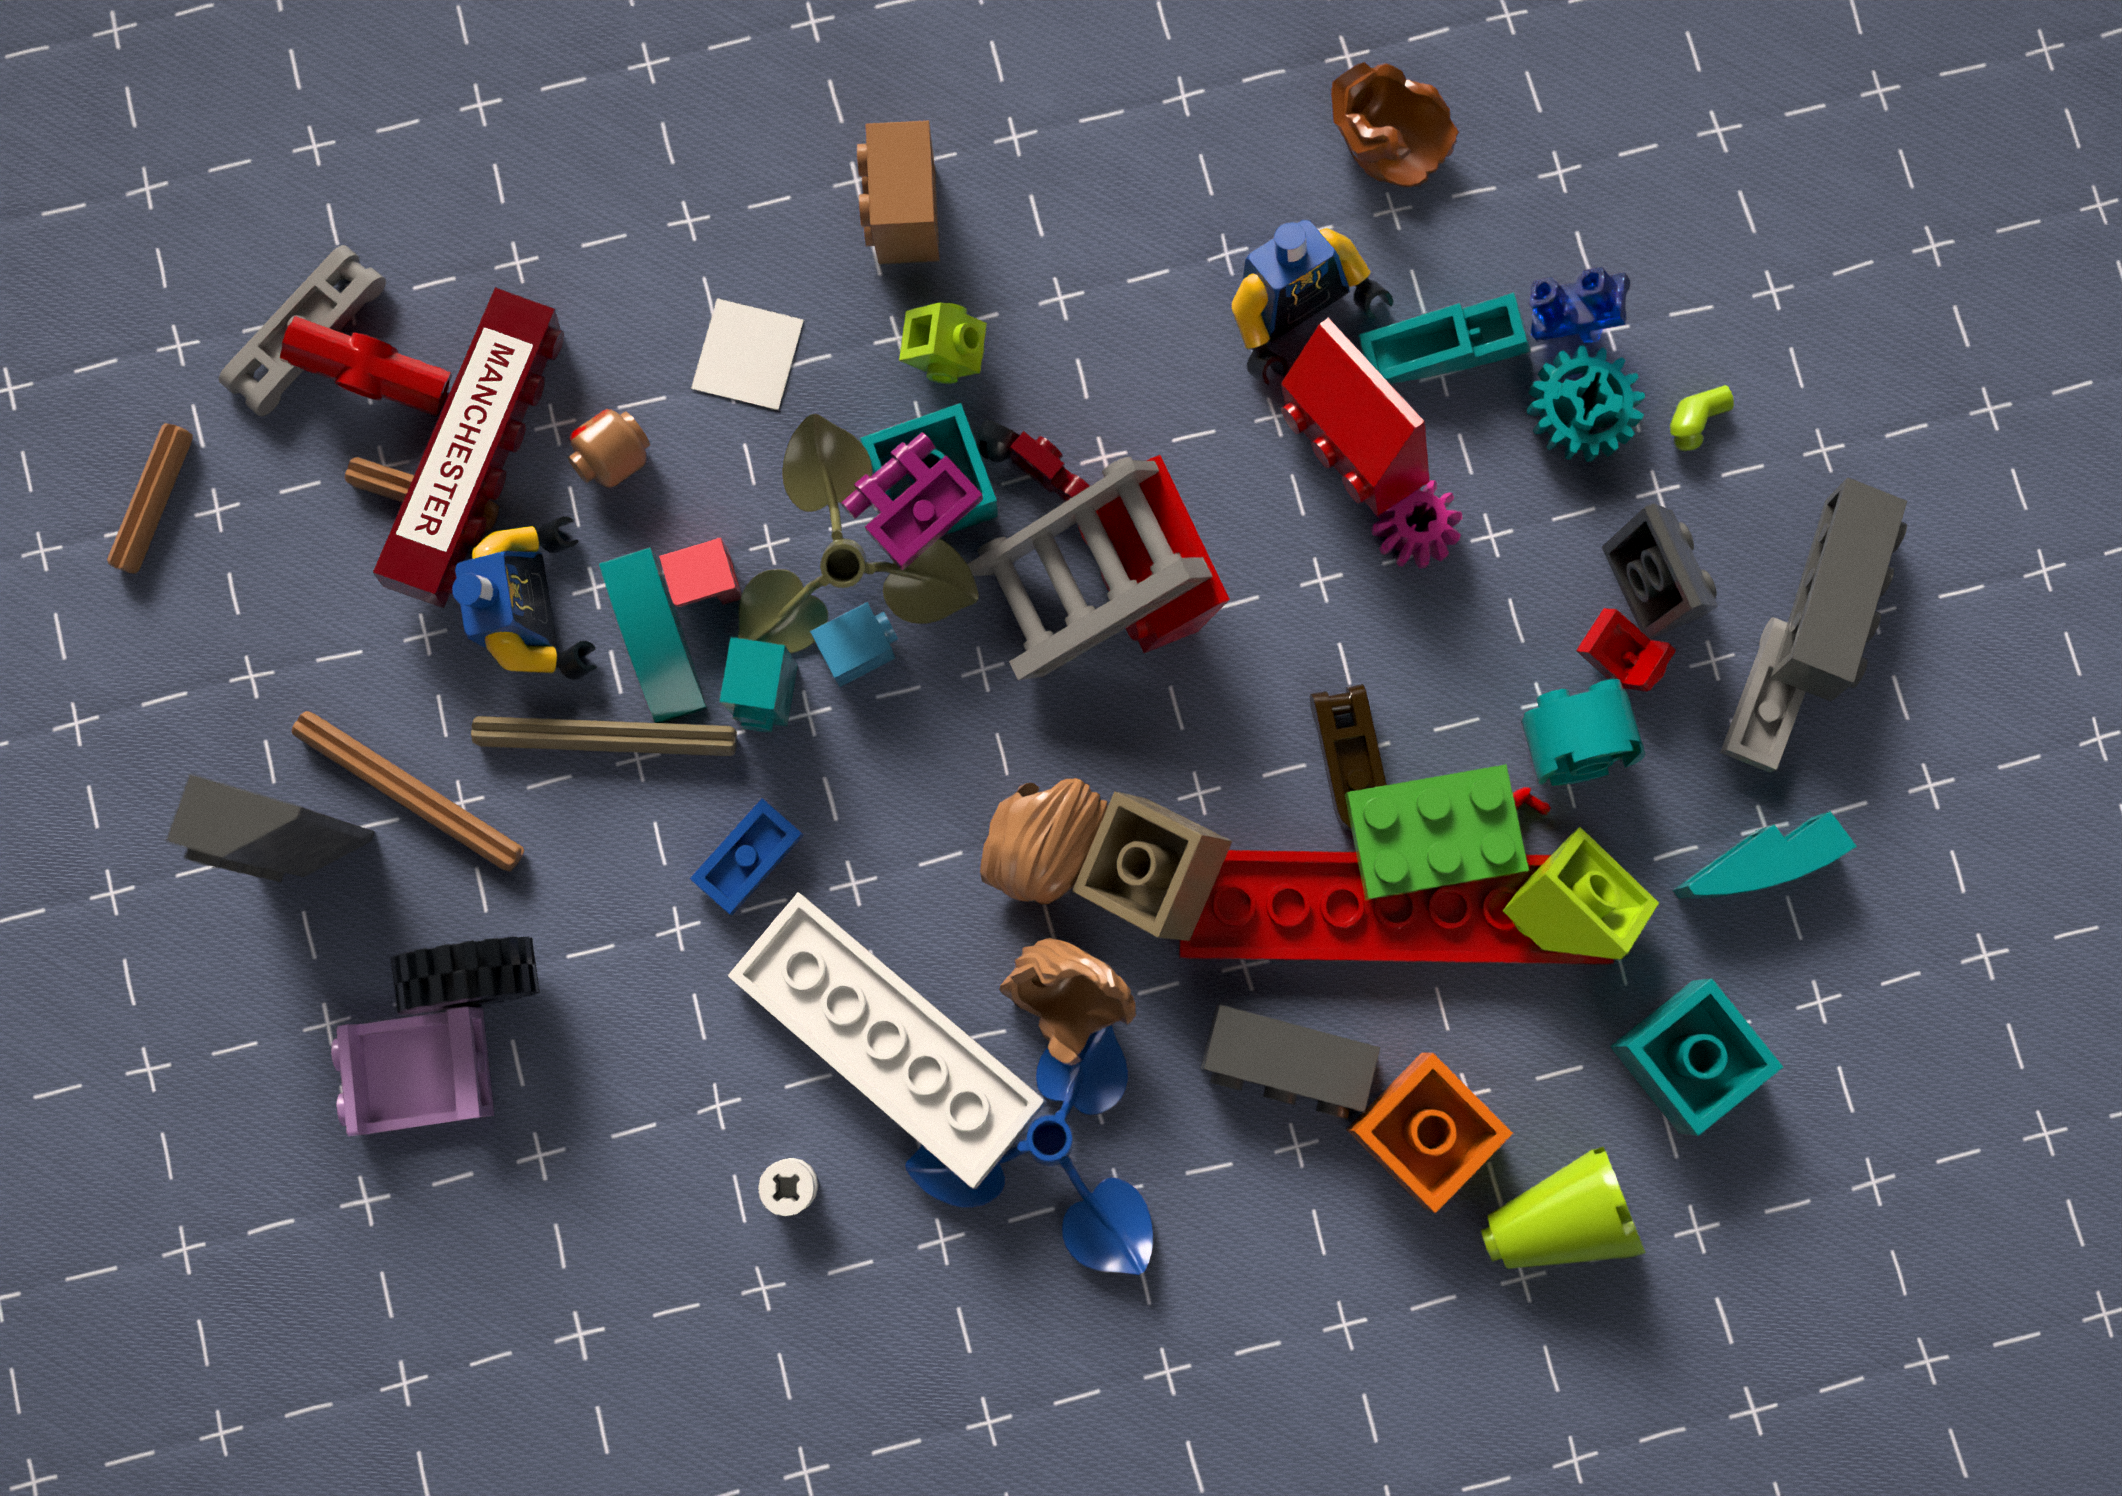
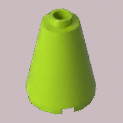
[1481,1146,1645,1269]

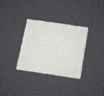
[691,299,804,410]

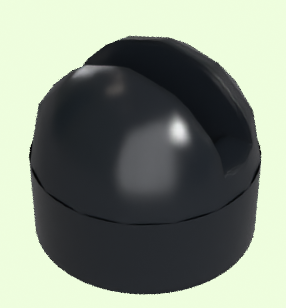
[976,418,1020,462]

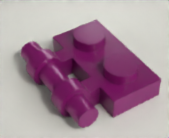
[841,432,983,571]

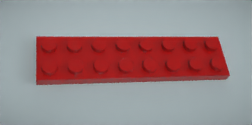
[1179,850,1614,965]

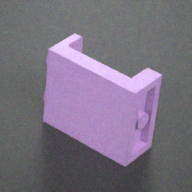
[331,1007,494,1136]

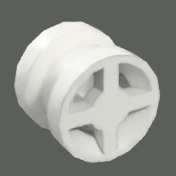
[758,1158,819,1216]

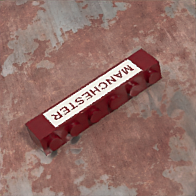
[373,287,564,608]

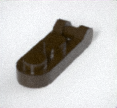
[1310,684,1387,832]

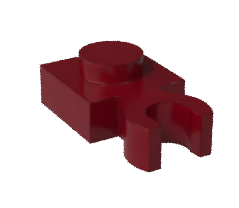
[1010,431,1090,502]

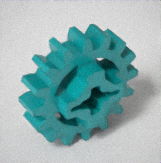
[1527,345,1645,462]

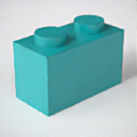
[719,637,798,732]

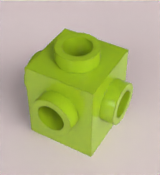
[899,302,987,384]

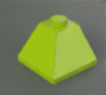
[1503,827,1659,960]

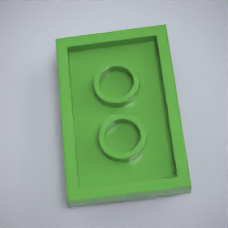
[1345,764,1529,900]

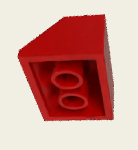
[1281,318,1430,516]
[1078,455,1230,653]

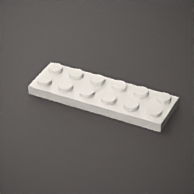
[728,892,1047,1189]

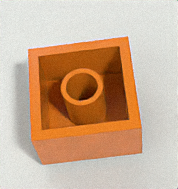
[1346,1053,1513,1213]

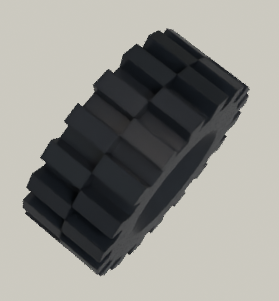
[391,936,540,1015]

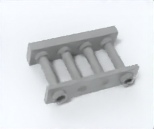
[967,457,1213,680]

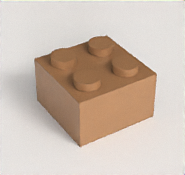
[857,120,940,264]

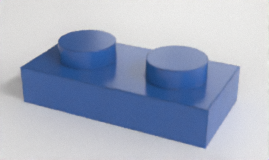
[690,798,804,916]

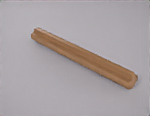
[292,711,524,871]

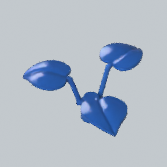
[905,1024,1153,1275]

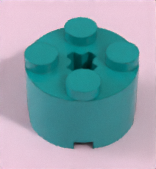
[1521,679,1646,786]

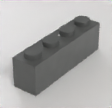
[1771,477,1907,702]

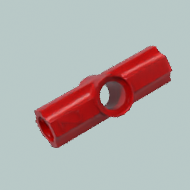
[279,316,452,417]

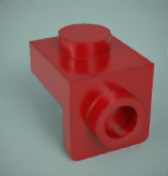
[1576,608,1676,692]

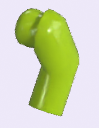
[1670,385,1734,451]

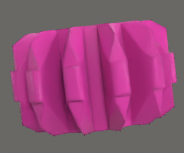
[1371,480,1462,569]

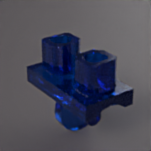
[1529,267,1631,343]

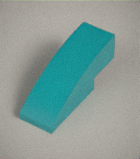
[1359,292,1531,384]
[599,547,707,723]
[1673,811,1857,899]

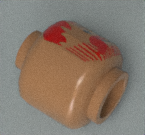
[568,409,650,488]

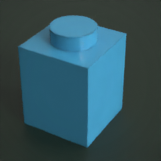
[810,602,898,687]

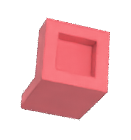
[659,538,742,607]

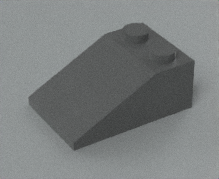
[1602,503,1718,639]

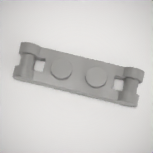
[219,245,386,416]

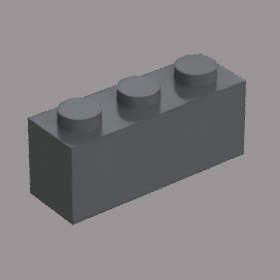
[1200,1005,1380,1119]

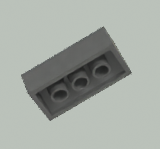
[166,774,375,882]

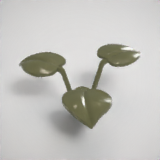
[738,414,979,654]

